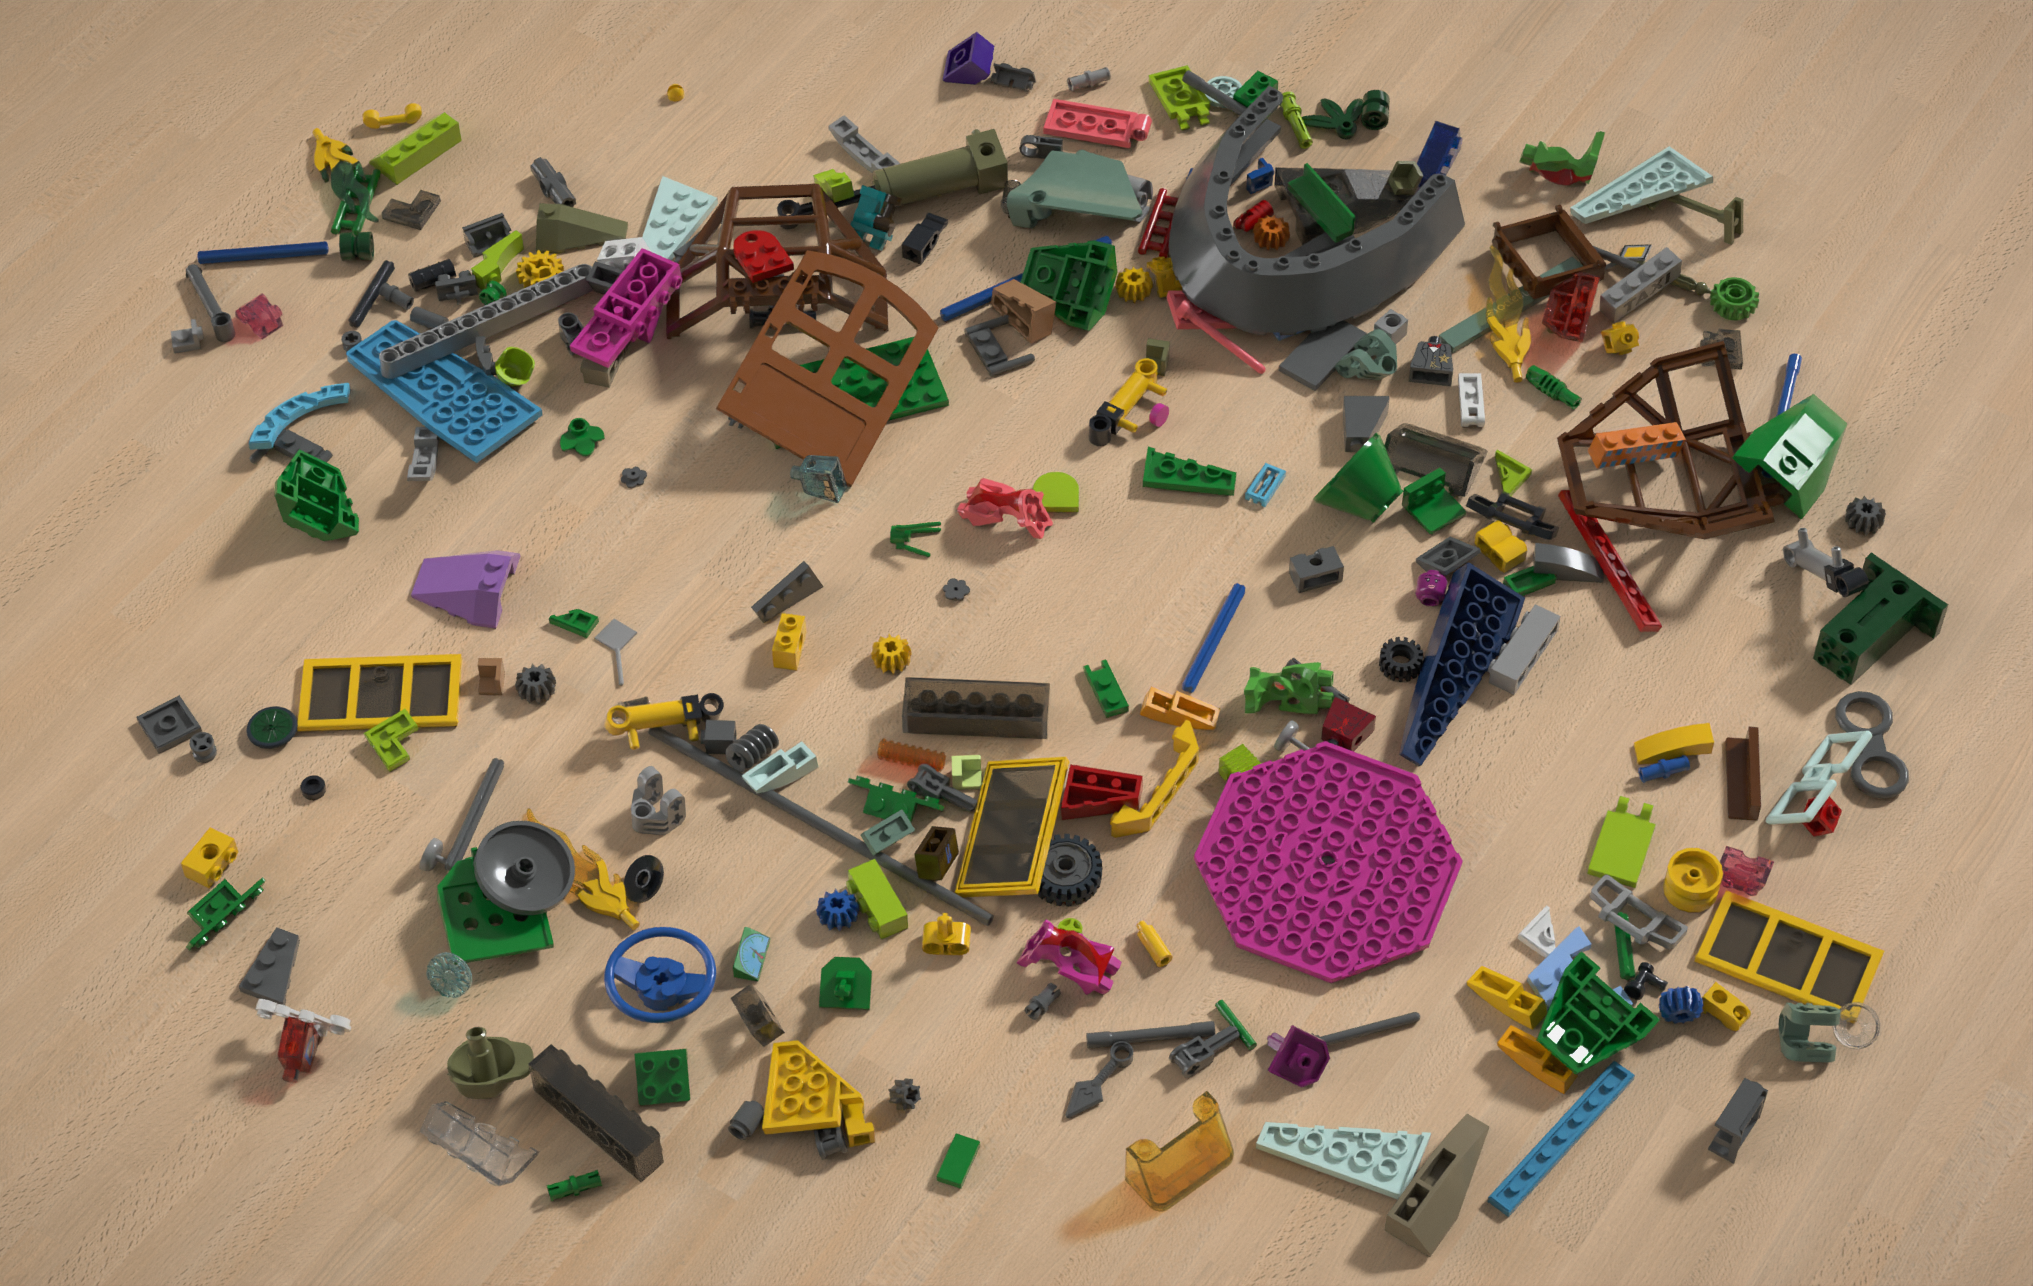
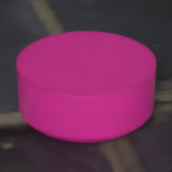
[1149,403,1169,427]

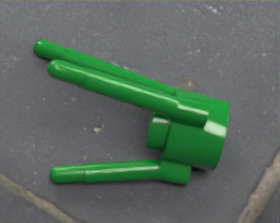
[890,521,941,557]

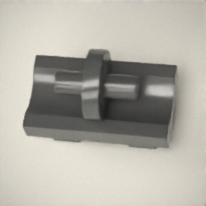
[435,270,478,305]

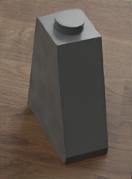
[1343,396,1390,453]

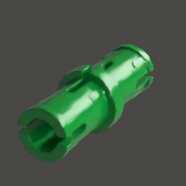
[547,1170,602,1202]

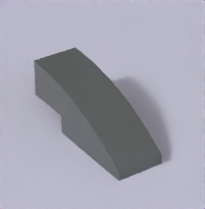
[1533,543,1604,583]

